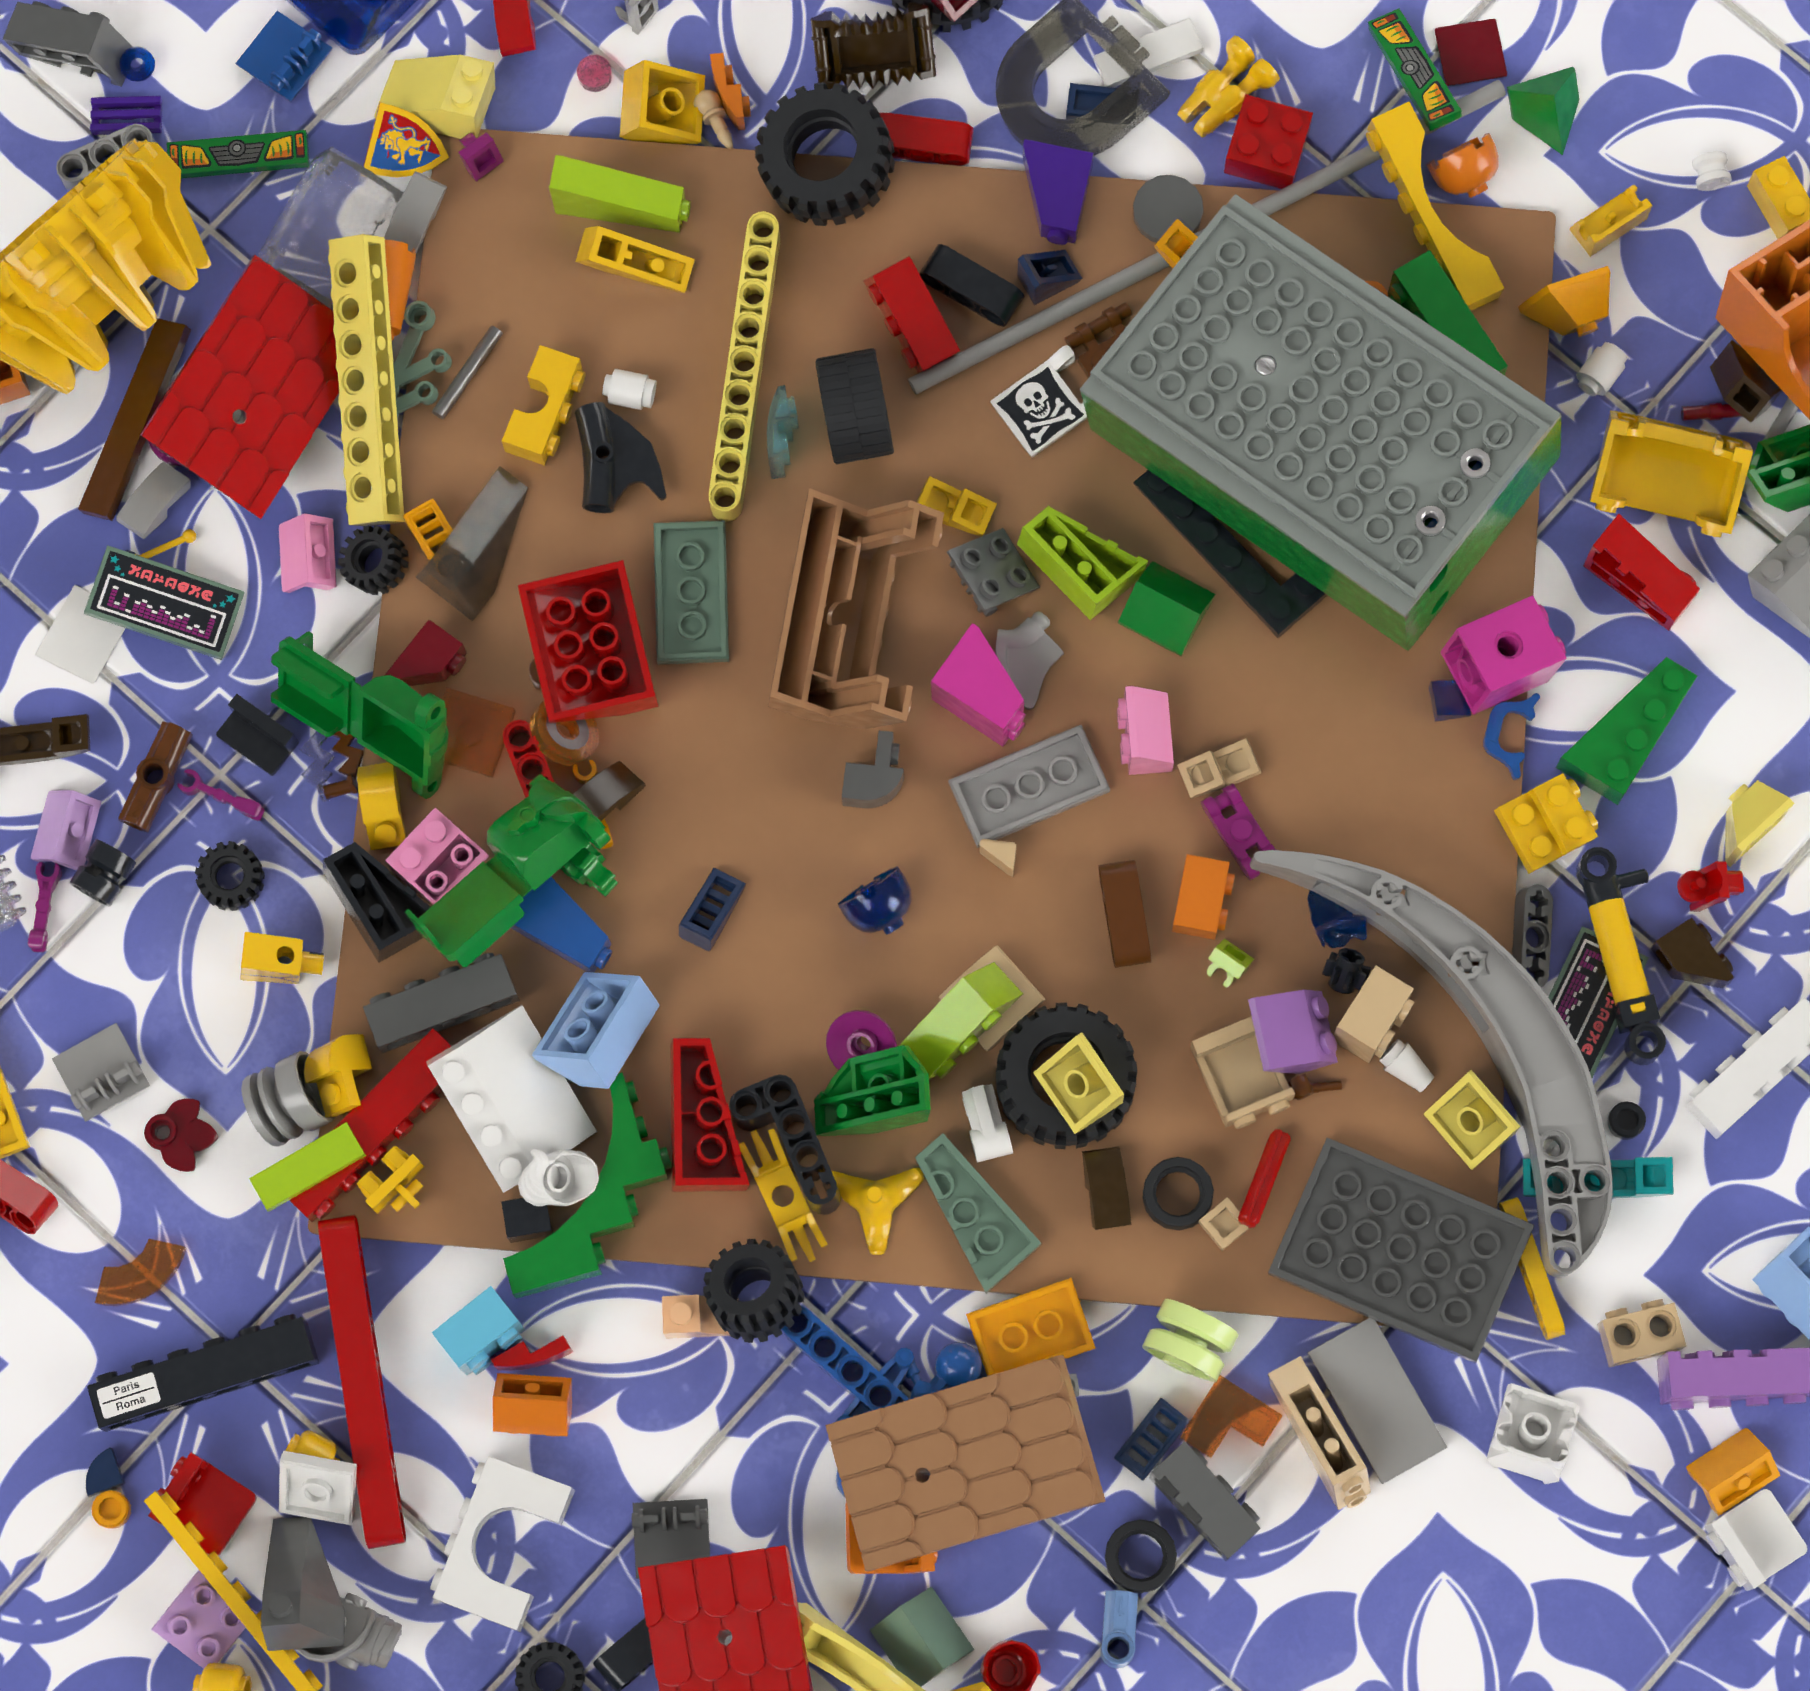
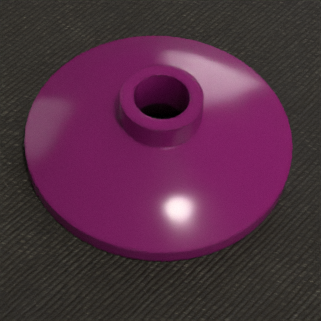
[826,1010,897,1070]

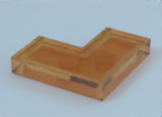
[1179,1375,1283,1459]

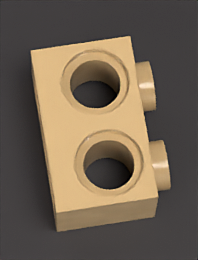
[1597,1299,1687,1368]

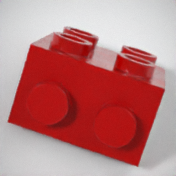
[148,1452,257,1556]

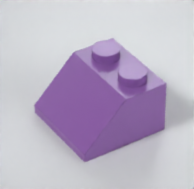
[1248,990,1338,1074]

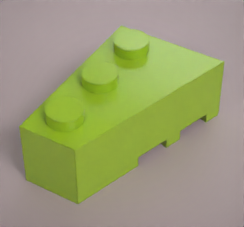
[1017,506,1148,620]
[899,962,1023,1079]

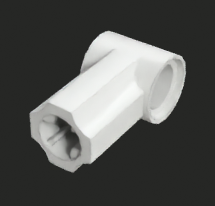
[962,1084,1013,1163]

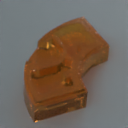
[95,1239,187,1306]

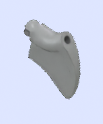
[995,611,1064,710]

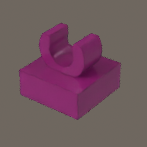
[458,132,504,181]

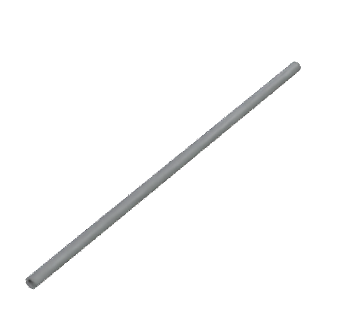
[908,80,1506,394]

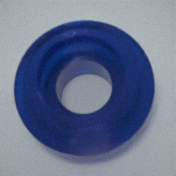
[119,46,155,82]

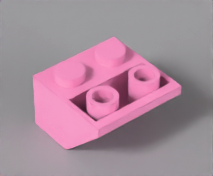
[1117,686,1174,775]
[385,808,489,905]

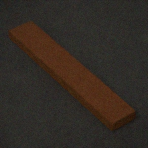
[78,318,191,521]

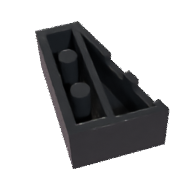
[323,842,431,963]

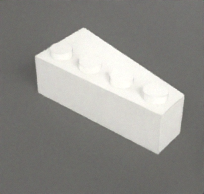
[1686,997,1810,1139]

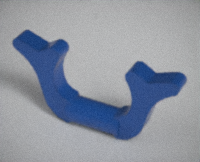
[1483,693,1540,780]

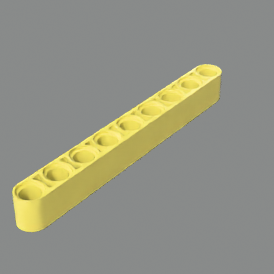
[709,211,780,522]

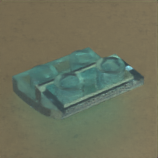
[767,385,799,479]

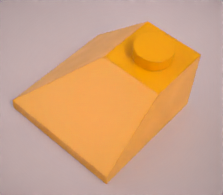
[1518,266,1611,337]

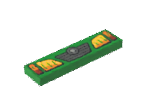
[1368,8,1462,131]
[167,130,310,179]

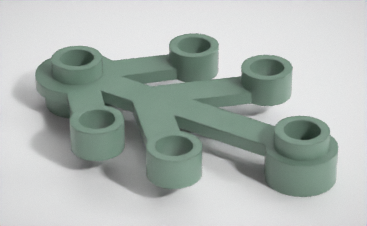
[363,301,452,420]

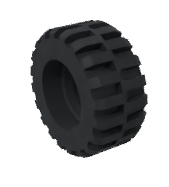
[755,83,895,226]
[996,1002,1137,1149]

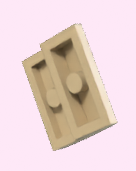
[939,945,1046,1051]

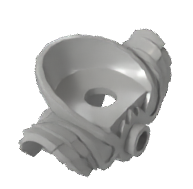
[296,1592,402,1671]

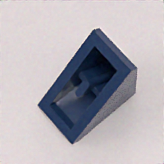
[1017,249,1083,306]

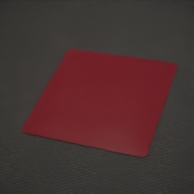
[1435,19,1507,86]

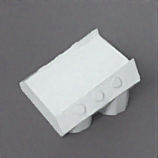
[1486,1383,1580,1484]

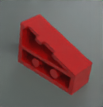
[863,256,960,373]
[1583,514,1700,631]

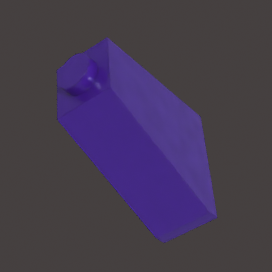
[1023,139,1094,245]

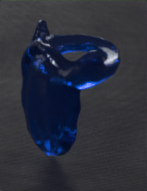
[1307,890,1368,948]

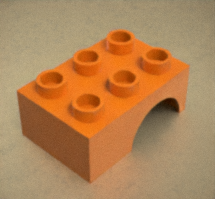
[1715,220,1810,420]

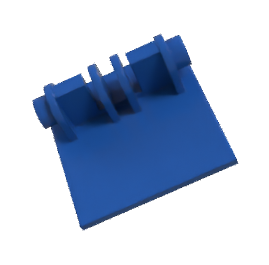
[235,10,333,102]

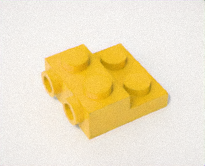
[1494,773,1598,874]

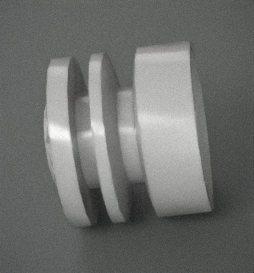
[241,1051,335,1147]

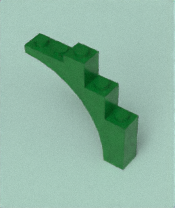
[503,1072,672,1299]

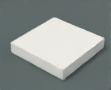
[279,1451,357,1525]

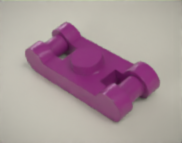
[1201,783,1276,881]

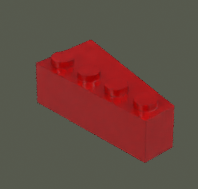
[670,1038,750,1192]

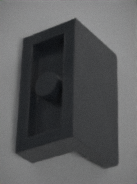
[216,694,299,776]

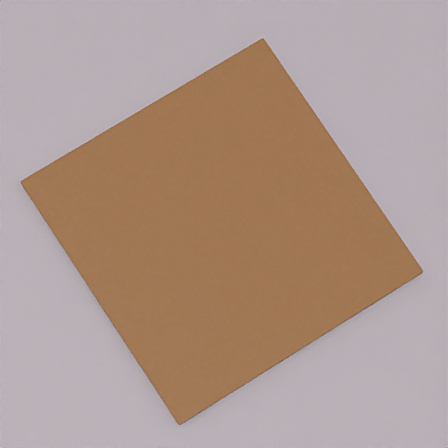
[308,129,1556,1327]

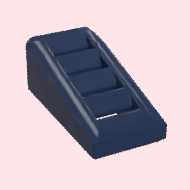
[679,868,746,951]
[1114,1397,1190,1481]

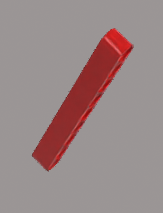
[318,1214,406,1549]

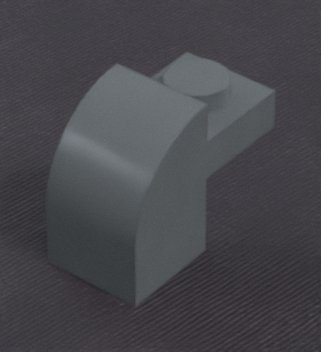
[842,730,904,809]

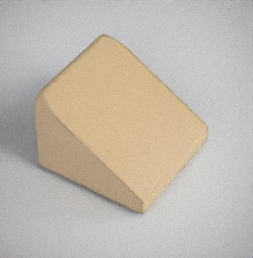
[979,839,1017,877]

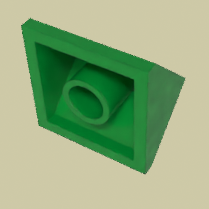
[1118,561,1216,656]

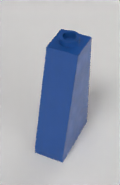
[511,877,613,973]

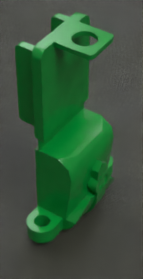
[271,631,449,799]
[405,774,611,967]

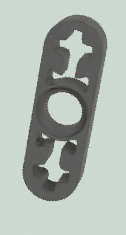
[1512,884,1553,988]

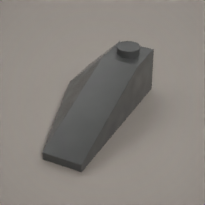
[261,1517,345,1651]

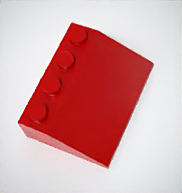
[518,560,659,723]

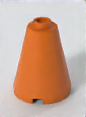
[385,240,416,341]

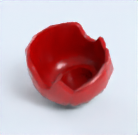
[980,1639,1041,1691]

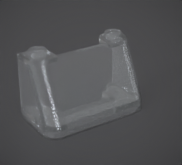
[257,147,403,310]

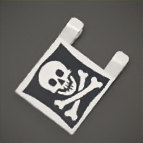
[990,345,1087,458]

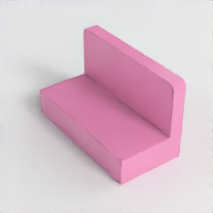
[279,513,337,593]

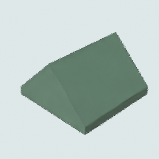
[870,1587,975,1687]

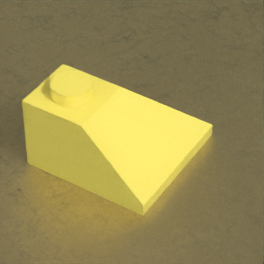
[1725,780,1795,867]

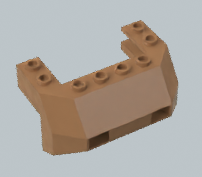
[768,488,944,729]

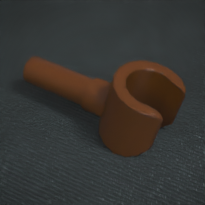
[1288,1074,1342,1100]

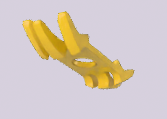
[739,1128,828,1262]

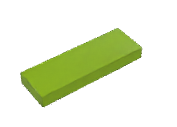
[249,1122,366,1212]

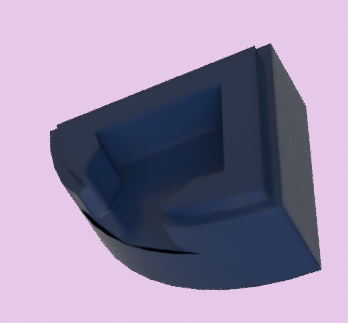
[86,1447,125,1497]

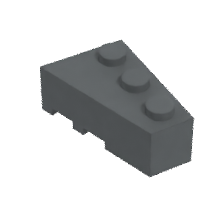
[3,1,136,87]
[1149,1441,1261,1561]

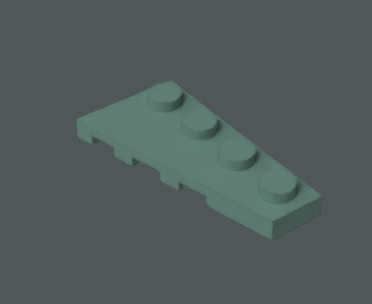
[915,1133,1041,1294]

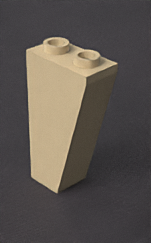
[1268,1356,1371,1510]

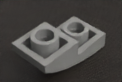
[384,171,447,253]
[116,461,191,539]

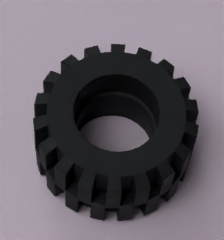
[703,1239,805,1343]

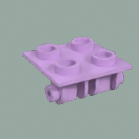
[152,1569,257,1669]

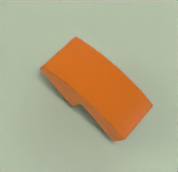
[710,53,751,130]

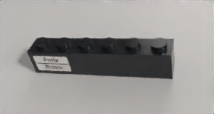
[87,1314,319,1432]

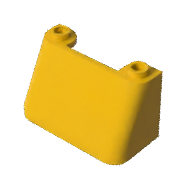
[1590,411,1753,538]

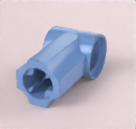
[1100,1590,1138,1669]

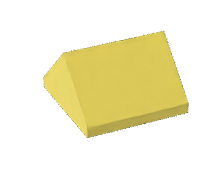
[1033,1033,1124,1134]
[1424,1070,1521,1170]

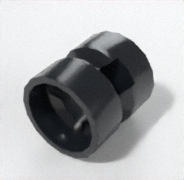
[69,839,136,907]

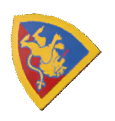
[362,102,449,178]

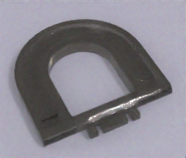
[996,0,1170,156]

